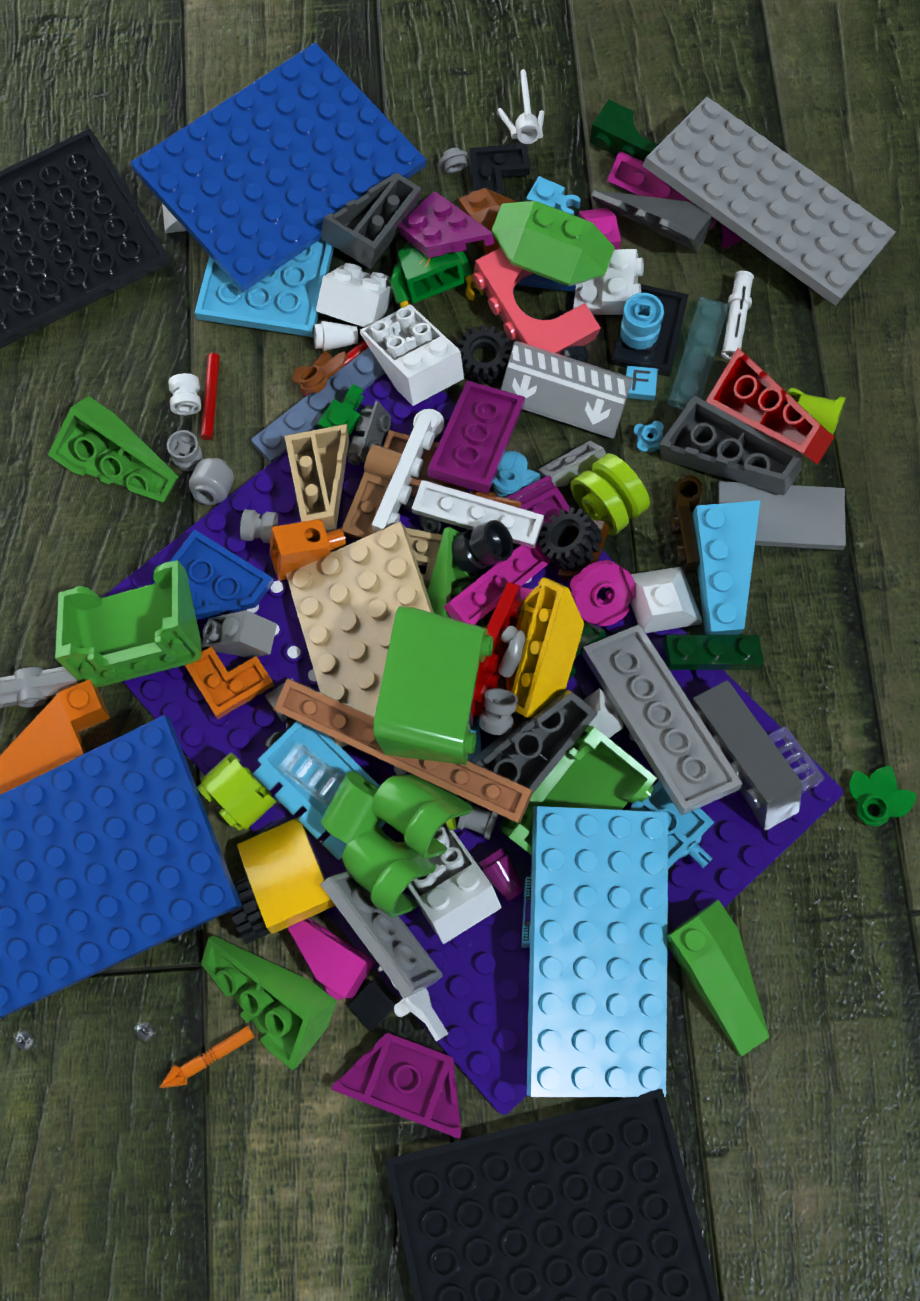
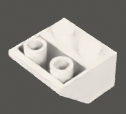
[316,263,393,327]

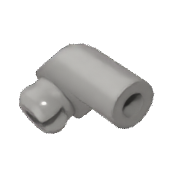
[497,626,526,677]

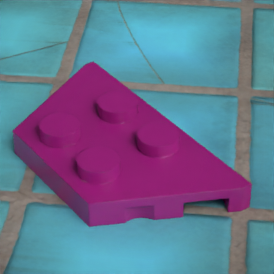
[398,191,494,258]
[331,1033,461,1139]

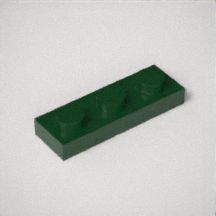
[663,635,764,670]

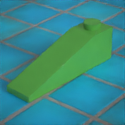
[201,936,337,1070]

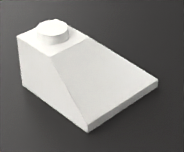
[630,566,702,633]

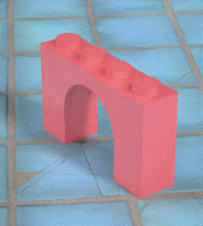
[472,248,601,354]

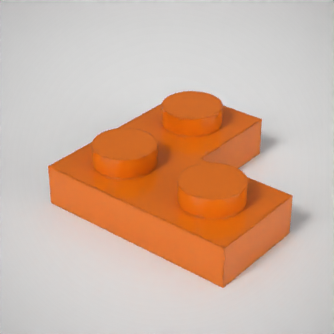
[185,646,275,719]

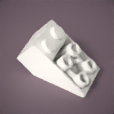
[360,304,464,406]
[403,823,502,944]

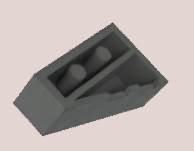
[321,172,422,269]

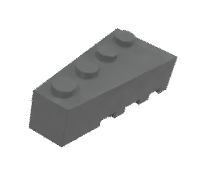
[659,395,802,495]
[693,680,803,831]

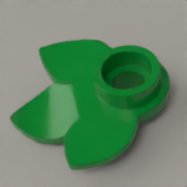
[849,765,916,827]

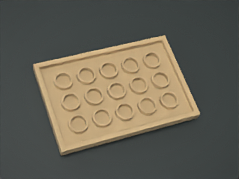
[286,521,434,748]

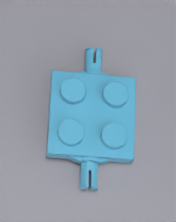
[630,780,714,869]

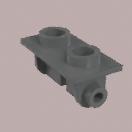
[347,401,391,466]

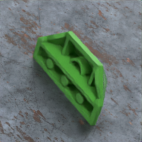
[491,200,615,287]

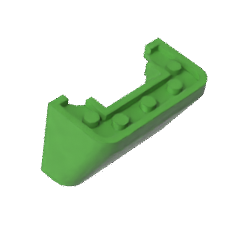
[55,560,202,687]
[373,606,493,765]
[498,725,657,856]

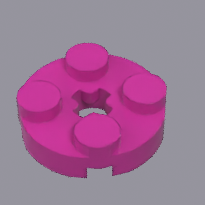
[570,560,636,626]

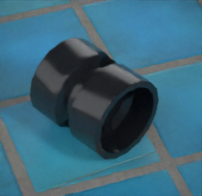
[452,520,513,573]

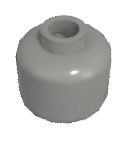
[189,458,234,505]

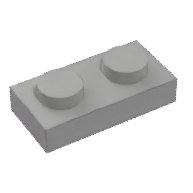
[538,441,606,487]

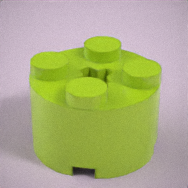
[197,752,277,831]

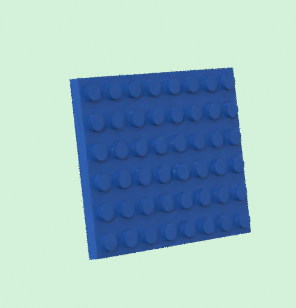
[130,43,426,293]
[0,715,242,1019]

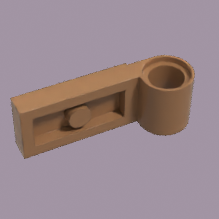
[342,444,402,540]

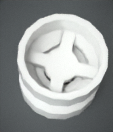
[168,373,201,415]

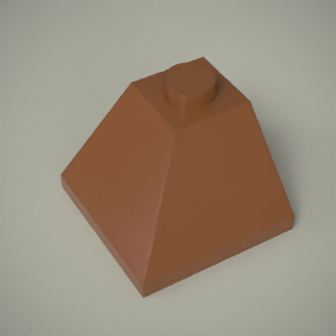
[458,188,516,256]

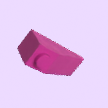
[287,918,376,1000]

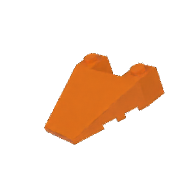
[0,679,110,795]

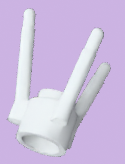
[497,69,544,144]

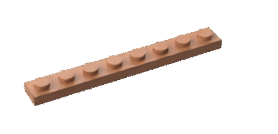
[274,679,534,823]

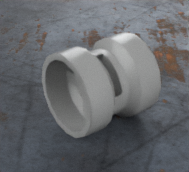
[167,430,203,472]
[240,509,278,543]
[479,688,518,735]

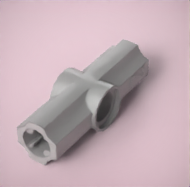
[0,667,80,708]

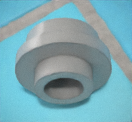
[439,147,468,173]

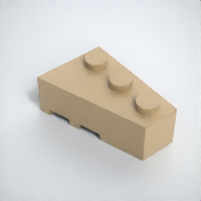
[284,424,349,532]

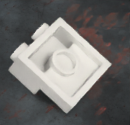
[573,249,644,315]

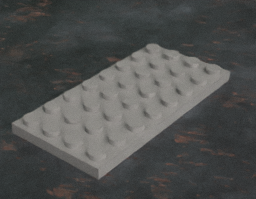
[642,97,896,306]

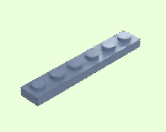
[251,348,385,463]

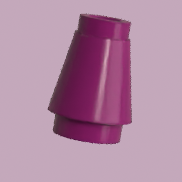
[479,848,524,901]

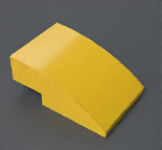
[237,817,336,934]

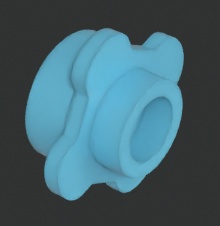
[633,421,664,452]

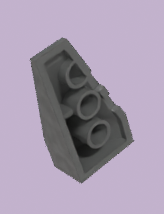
[591,190,714,253]

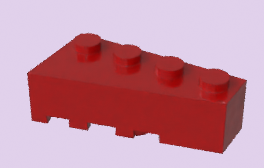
[706,348,834,465]

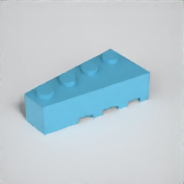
[691,500,761,635]

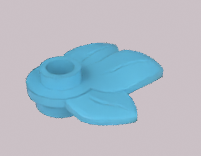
[492,451,541,498]

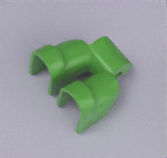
[321,772,473,918]

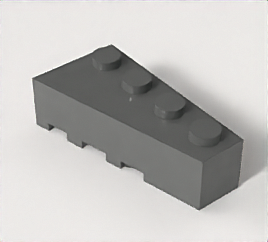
[469,689,598,793]

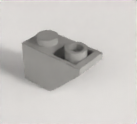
[202,610,277,658]

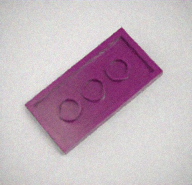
[428,381,525,494]

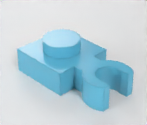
[526,176,581,215]

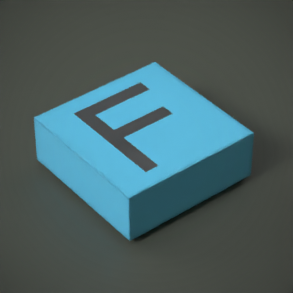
[626,366,658,401]

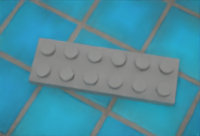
[581,624,743,816]

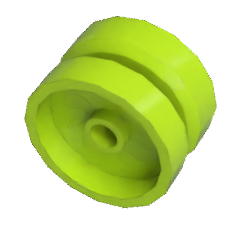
[570,453,650,536]

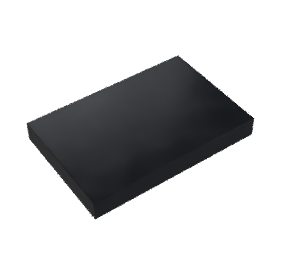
[611,284,689,377]

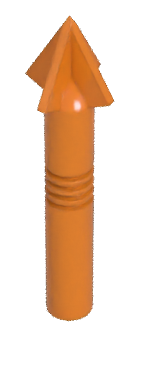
[160,1026,255,1088]

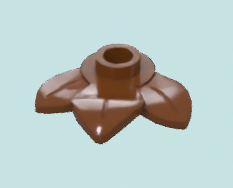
[293,351,347,393]

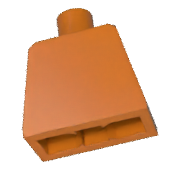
[269,519,346,581]

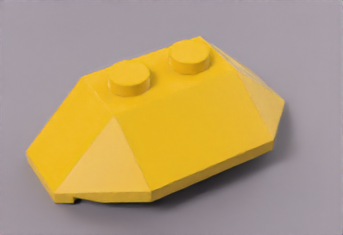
[506,578,584,718]

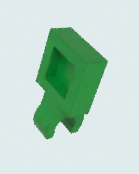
[318,384,364,436]

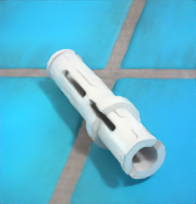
[721,271,754,360]

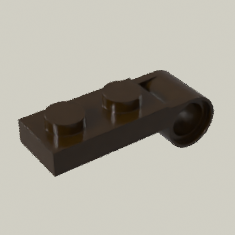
[669,475,704,574]

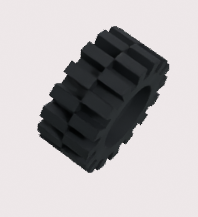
[458,325,512,385]
[539,508,602,571]
[230,876,270,944]

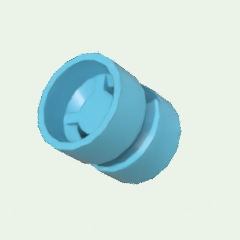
[620,293,664,349]

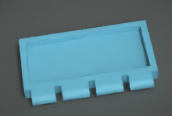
[253,721,386,861]

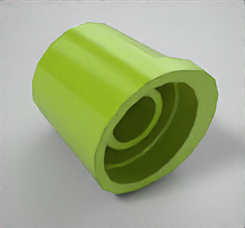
[787,388,846,435]

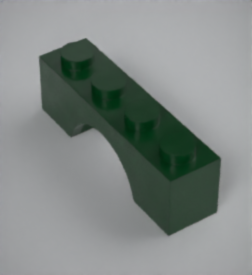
[590,99,659,162]

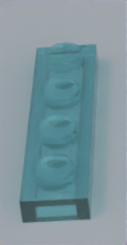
[668,297,729,409]

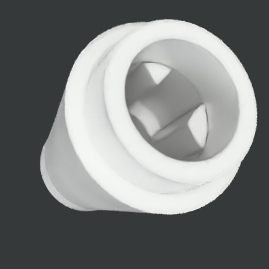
[313,321,358,351]

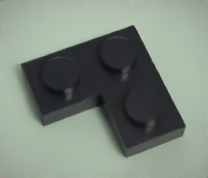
[469,144,530,196]

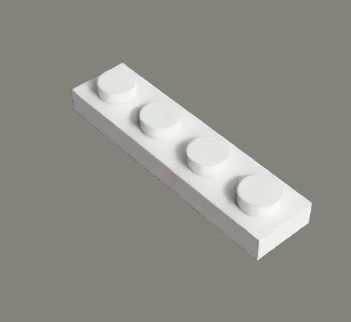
[372,415,435,533]
[412,480,544,548]

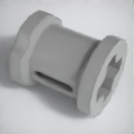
[457,800,499,840]

